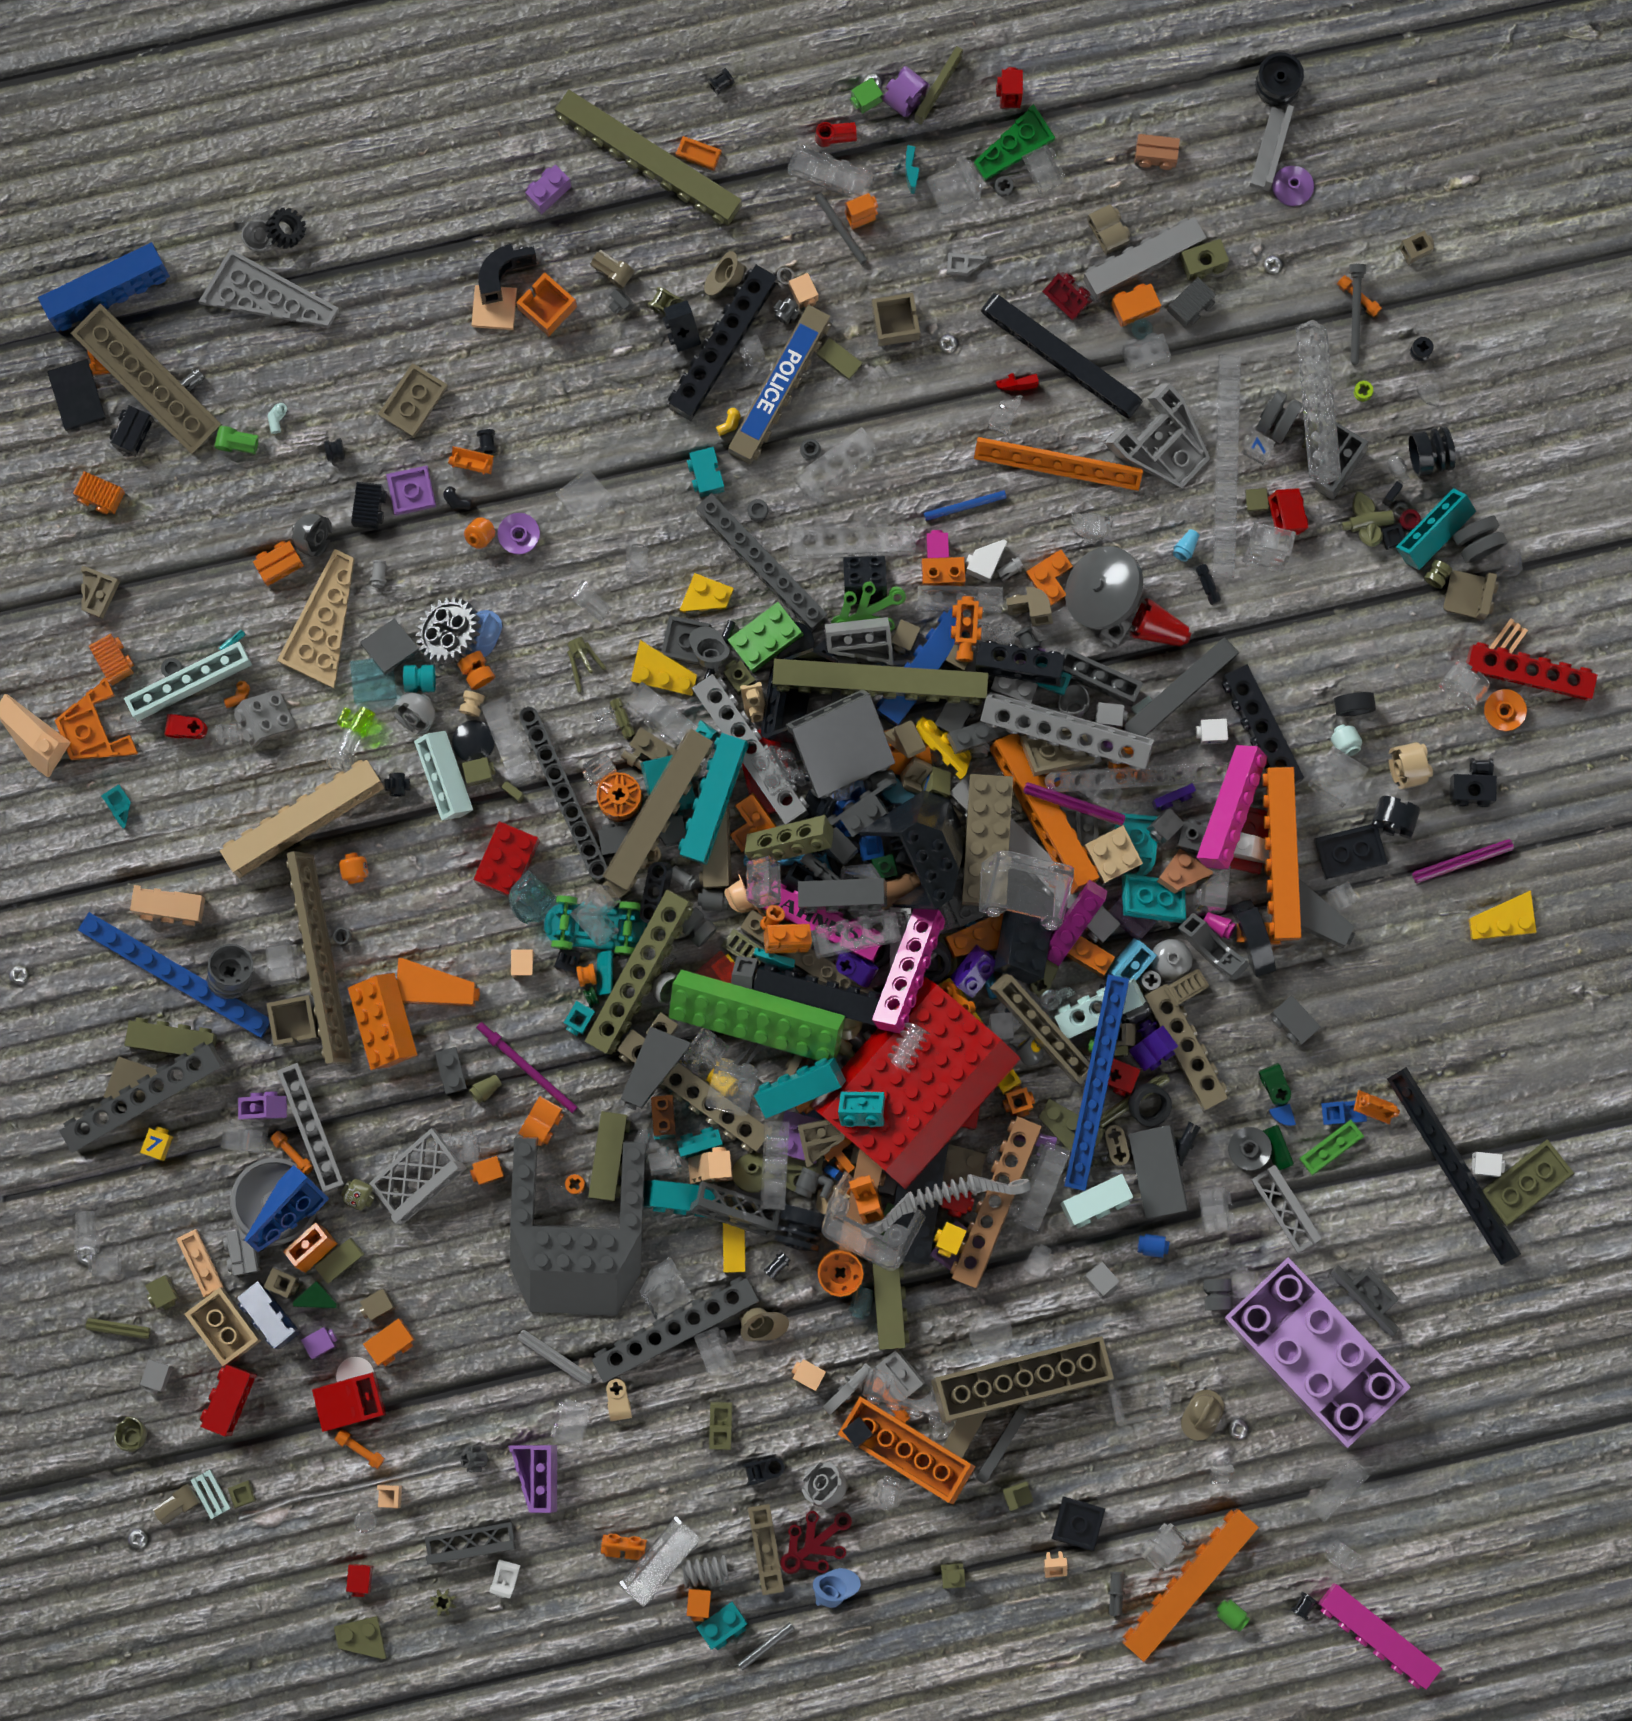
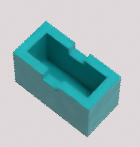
[686,447,725,498]

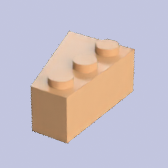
[688,1147,733,1184]

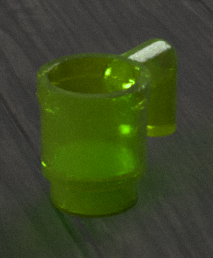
[337,707,376,738]

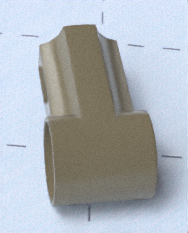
[590,250,635,289]
[153,1483,200,1525]

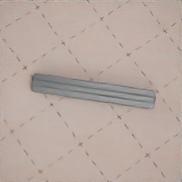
[517,1330,593,1386]

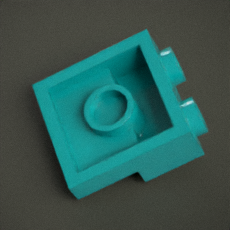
[677,1127,724,1159]

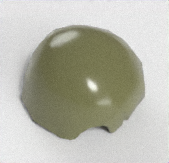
[114,1416,147,1452]

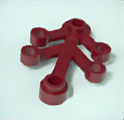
[781,1511,852,1574]

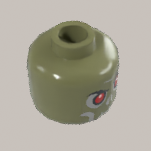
[341,1179,375,1211]

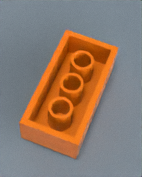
[348,973,417,1070]

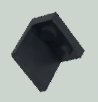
[843,556,887,604]

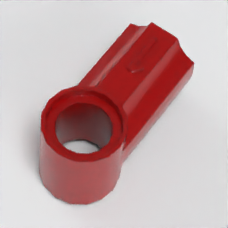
[815,122,857,147]

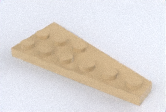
[277,549,354,689]

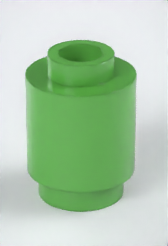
[1216,1599,1250,1632]

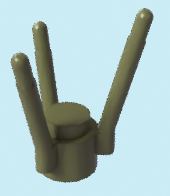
[567,637,606,693]

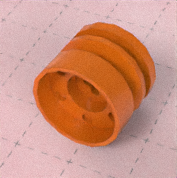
[596,772,643,822]
[817,1249,864,1297]

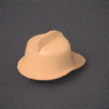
[724,874,765,917]

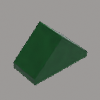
[293,1281,339,1309]

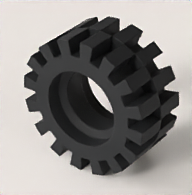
[265,207,306,249]

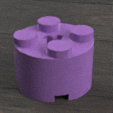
[882,66,930,117]

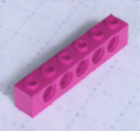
[872,909,945,1034]

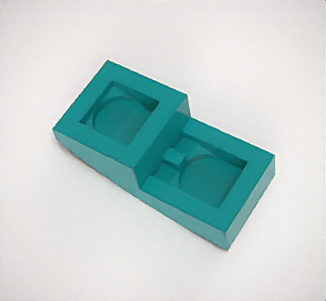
[905,145,919,194]

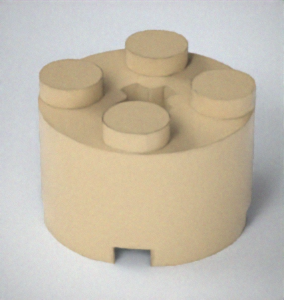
[1389,742,1433,789]

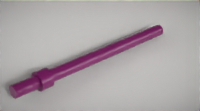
[476,1022,578,1113]

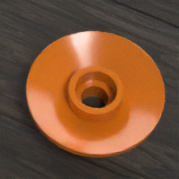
[1484,689,1527,731]

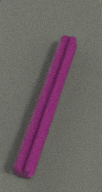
[1024,782,1125,826]
[1412,839,1514,883]

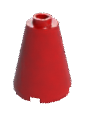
[1130,598,1191,647]

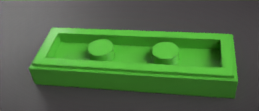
[1299,1119,1364,1176]

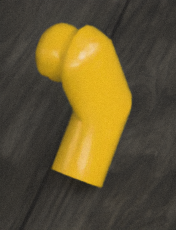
[716,408,741,436]

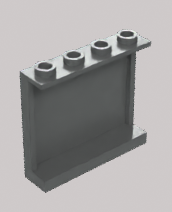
[786,690,895,798]

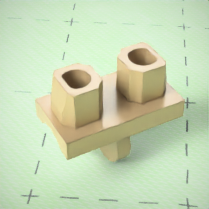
[740,682,765,722]

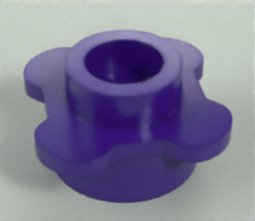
[1136,1019,1158,1037]

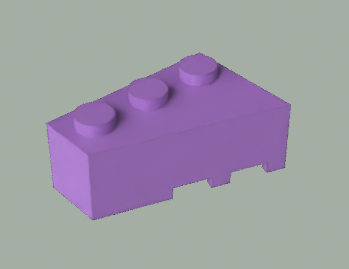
[508,1445,557,1513]

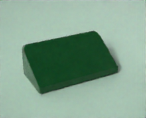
[1263,1125,1294,1171]

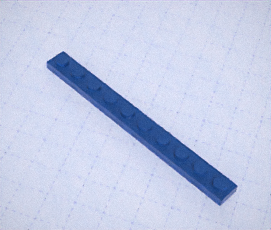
[78,912,270,1038]
[1064,974,1130,1191]

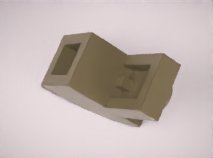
[1006,587,1053,627]

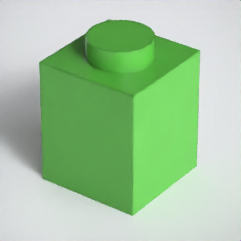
[850,78,883,114]

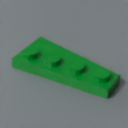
[973,104,1055,182]

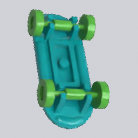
[544,895,648,956]

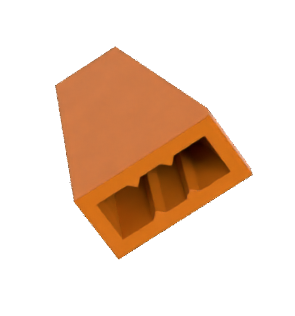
[397,958,480,1006]

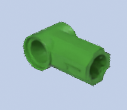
[214,426,259,454]

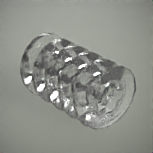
[887,1023,931,1073]

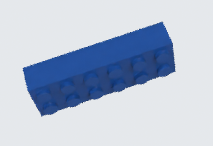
[38,242,170,331]

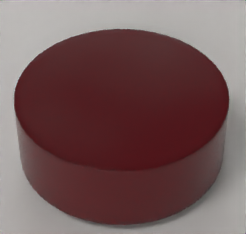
[1399,509,1421,532]

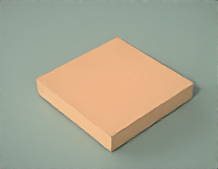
[471,285,517,330]

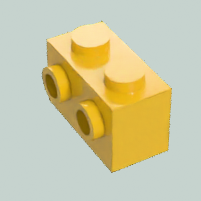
[933,1222,967,1258]

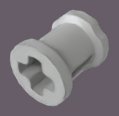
[1140,971,1161,992]

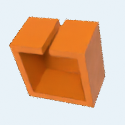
[516,272,577,337]

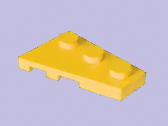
[1468,890,1536,940]

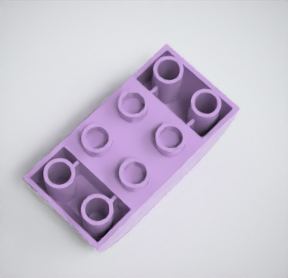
[1224,1257,1411,1448]

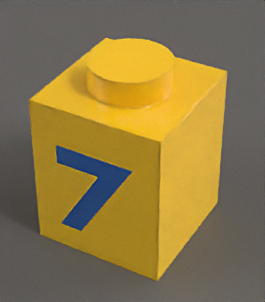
[140,1126,173,1161]

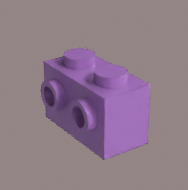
[525,164,571,215]
[238,1092,287,1120]

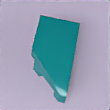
[695,720,720,741]
[101,784,131,829]
[753,947,795,972]

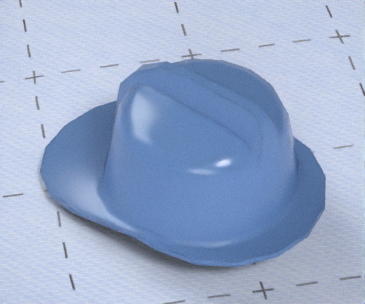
[465,610,502,657]
[812,1568,861,1608]

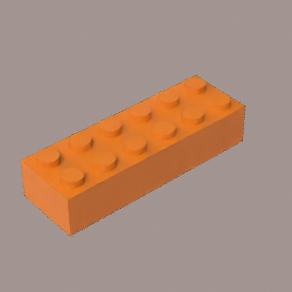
[838,1396,976,1504]

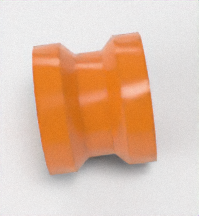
[576,963,597,987]

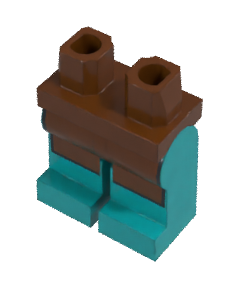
[651,1095,676,1140]

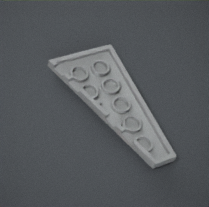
[198,249,339,328]

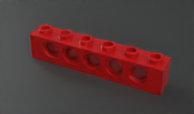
[1464,642,1598,701]

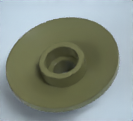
[732,1153,776,1193]

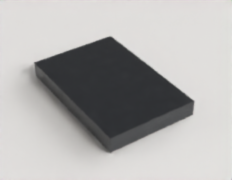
[47,359,106,431]
[1314,824,1388,880]

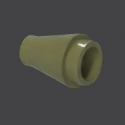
[469,1074,502,1104]

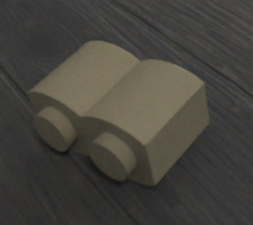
[1087,204,1131,255]

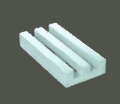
[190,1469,231,1519]

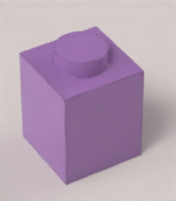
[301,1327,338,1359]

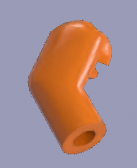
[224,681,250,709]

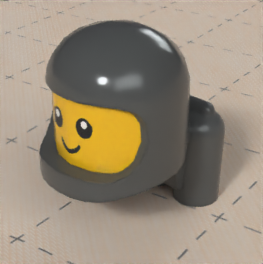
[1008,1035,1044,1066]

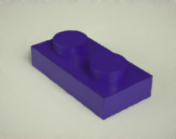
[1152,783,1196,811]

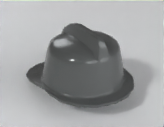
[689,626,730,672]

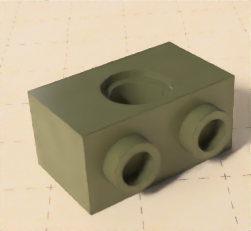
[1179,238,1229,281]

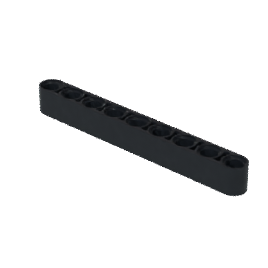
[981,293,1143,419]

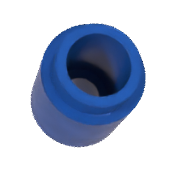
[1137,1234,1170,1258]

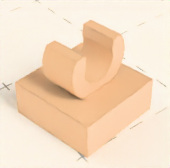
[1044,1551,1067,1578]

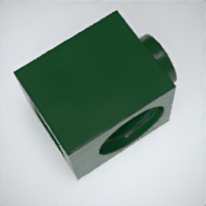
[871,854,897,880]

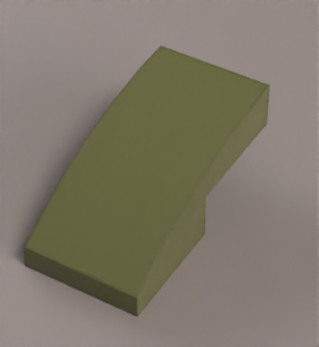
[315,1238,365,1284]
[709,1402,732,1450]

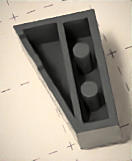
[1315,421,1368,500]

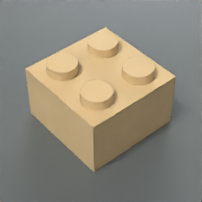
[1083,825,1143,885]

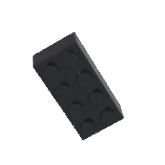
[994,885,1057,985]

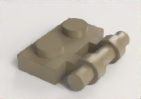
[621,727,676,770]

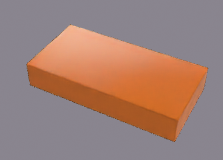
[675,136,722,171]

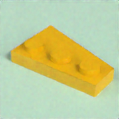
[631,640,698,696]
[916,716,972,780]

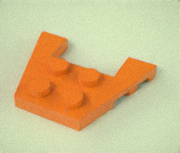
[54,678,138,760]

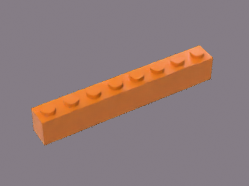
[990,733,1099,894]
[1262,767,1301,941]
[1122,1509,1259,1662]

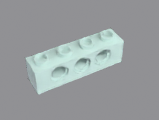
[1054,977,1145,1039]

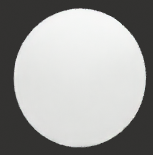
[336,1357,374,1382]

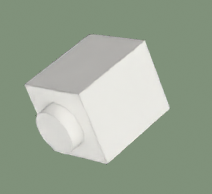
[1196,719,1228,745]
[1471,1152,1505,1177]

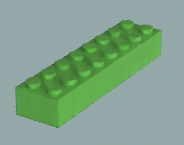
[669,970,845,1061]

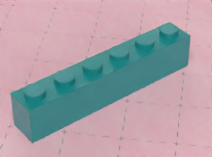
[678,733,749,865]

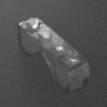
[862,1369,942,1424]

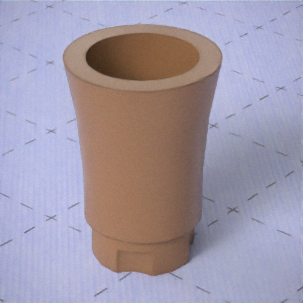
[882,872,921,910]

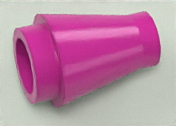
[1204,912,1236,939]

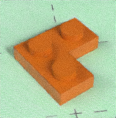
[1026,549,1073,607]
[730,793,777,852]

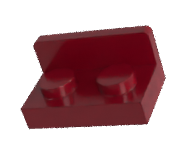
[1042,272,1093,320]

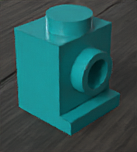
[563,1000,596,1036]

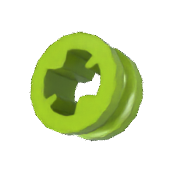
[1353,381,1373,402]

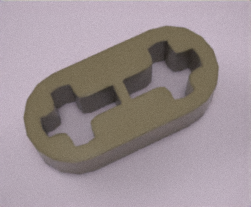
[1104,1125,1130,1166]

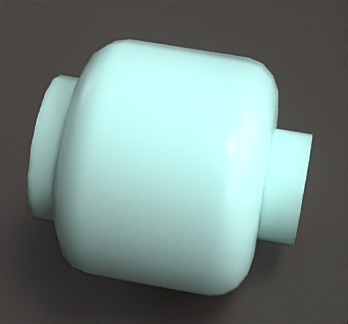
[1331,724,1362,757]

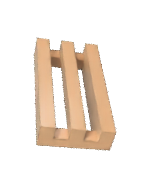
[1489,618,1528,659]

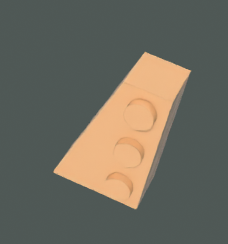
[130,885,205,926]

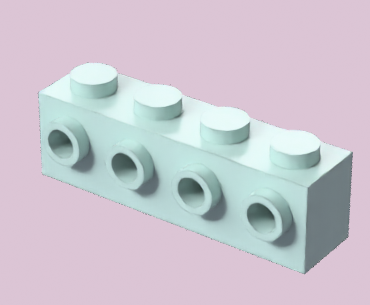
[414,731,473,820]

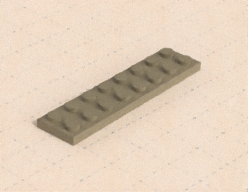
[71,303,222,454]

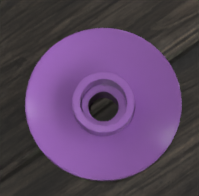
[1272,166,1314,206]
[498,513,540,554]

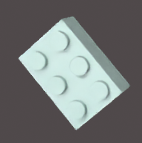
[1060,1174,1133,1228]

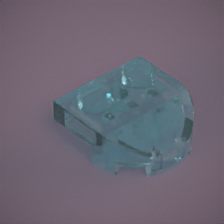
[509,870,556,924]

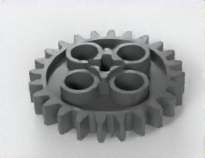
[416,597,481,664]

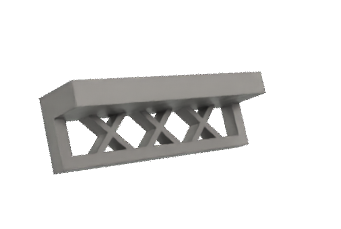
[1249,105,1294,191]
[1251,1165,1322,1254]

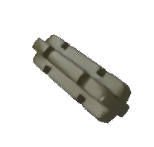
[610,698,635,739]

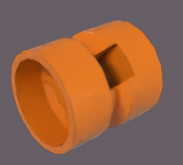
[457,651,495,690]

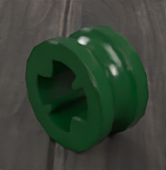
[583,987,600,1009]

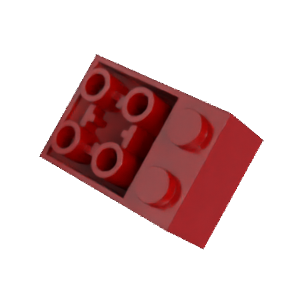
[312,1372,386,1432]

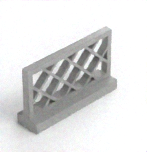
[369,1128,467,1224]

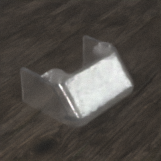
[822,1171,926,1271]

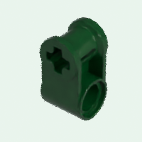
[1258,1063,1291,1106]

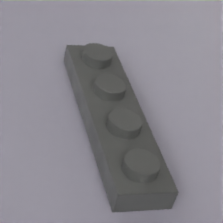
[947,713,1028,754]

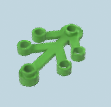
[830,582,906,632]

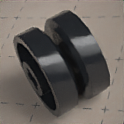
[1255,52,1304,106]

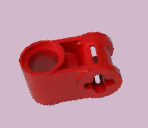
[164,714,208,739]

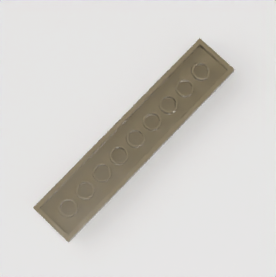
[286,851,352,1065]

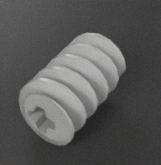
[682,1555,729,1589]

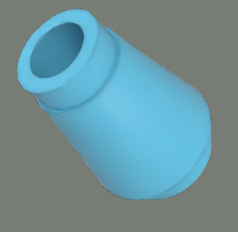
[1173,529,1200,562]

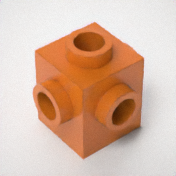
[1002,1086,1035,1118]

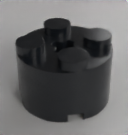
[1371,796,1421,839]

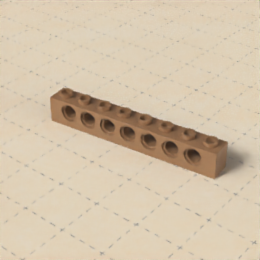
[950,1116,1042,1289]

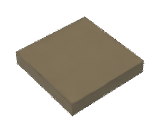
[103,1056,158,1105]

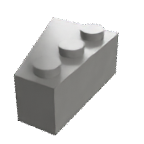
[824,617,893,665]

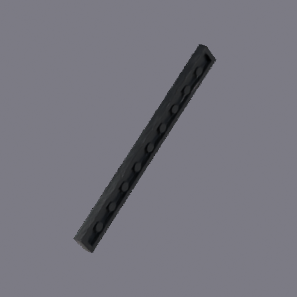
[1387,1067,1521,1265]

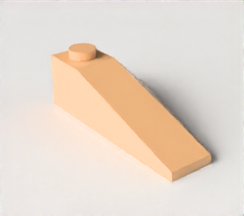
[0,694,71,777]

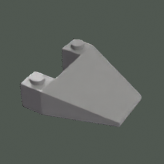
[1104,383,1210,488]

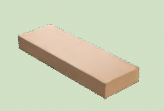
[176,1229,225,1297]

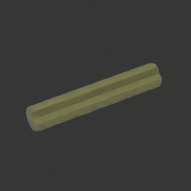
[86,1318,151,1339]

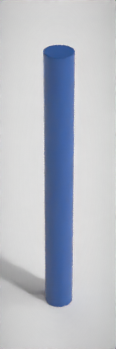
[924,490,1007,521]

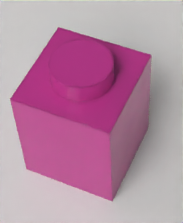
[926,530,949,558]

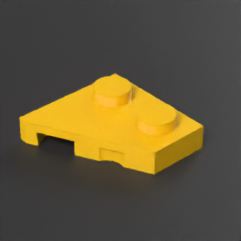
[680,573,734,613]

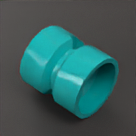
[403,665,436,693]

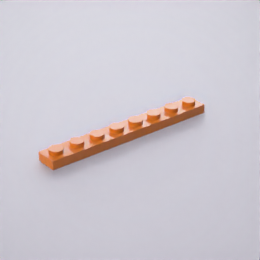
[974,437,1143,491]

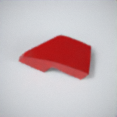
[996,373,1039,391]

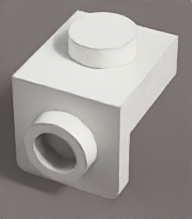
[489,1559,520,1598]

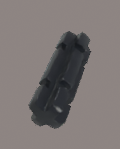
[1196,564,1221,605]

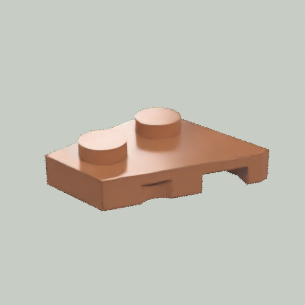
[1157,849,1213,894]

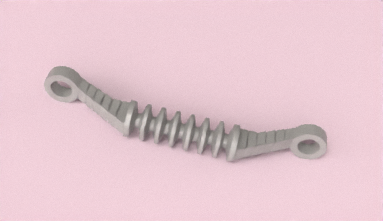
[861,1174,1031,1237]

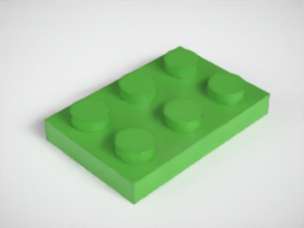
[728,602,803,673]

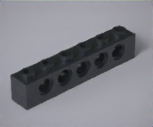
[1221,664,1304,784]

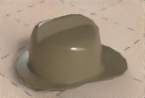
[704,251,747,296]
[740,1307,789,1341]
[1181,1390,1224,1441]

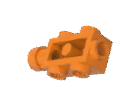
[951,596,983,662]

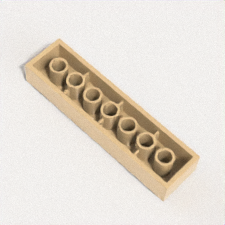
[220,760,384,878]

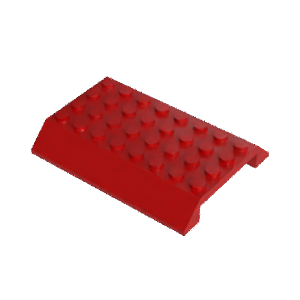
[809,976,1021,1190]

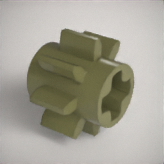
[430,1589,457,1616]

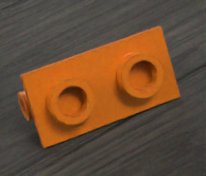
[448,446,494,475]
[1353,1090,1400,1124]
[601,1534,647,1561]

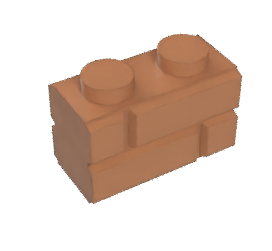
[1134,134,1180,170]

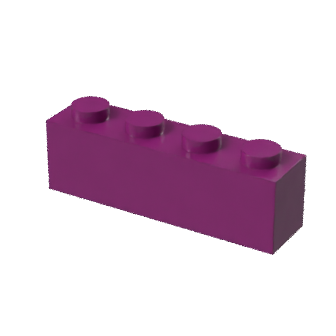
[1047,880,1108,966]

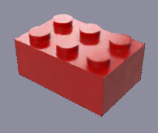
[473,821,540,900]
[200,1365,257,1437]

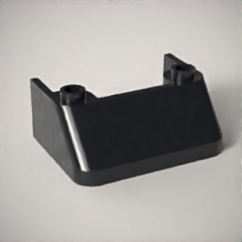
[761,648,838,744]

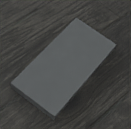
[1129,1125,1189,1219]

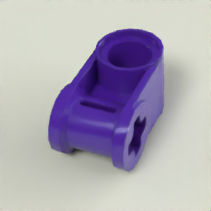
[836,951,879,988]

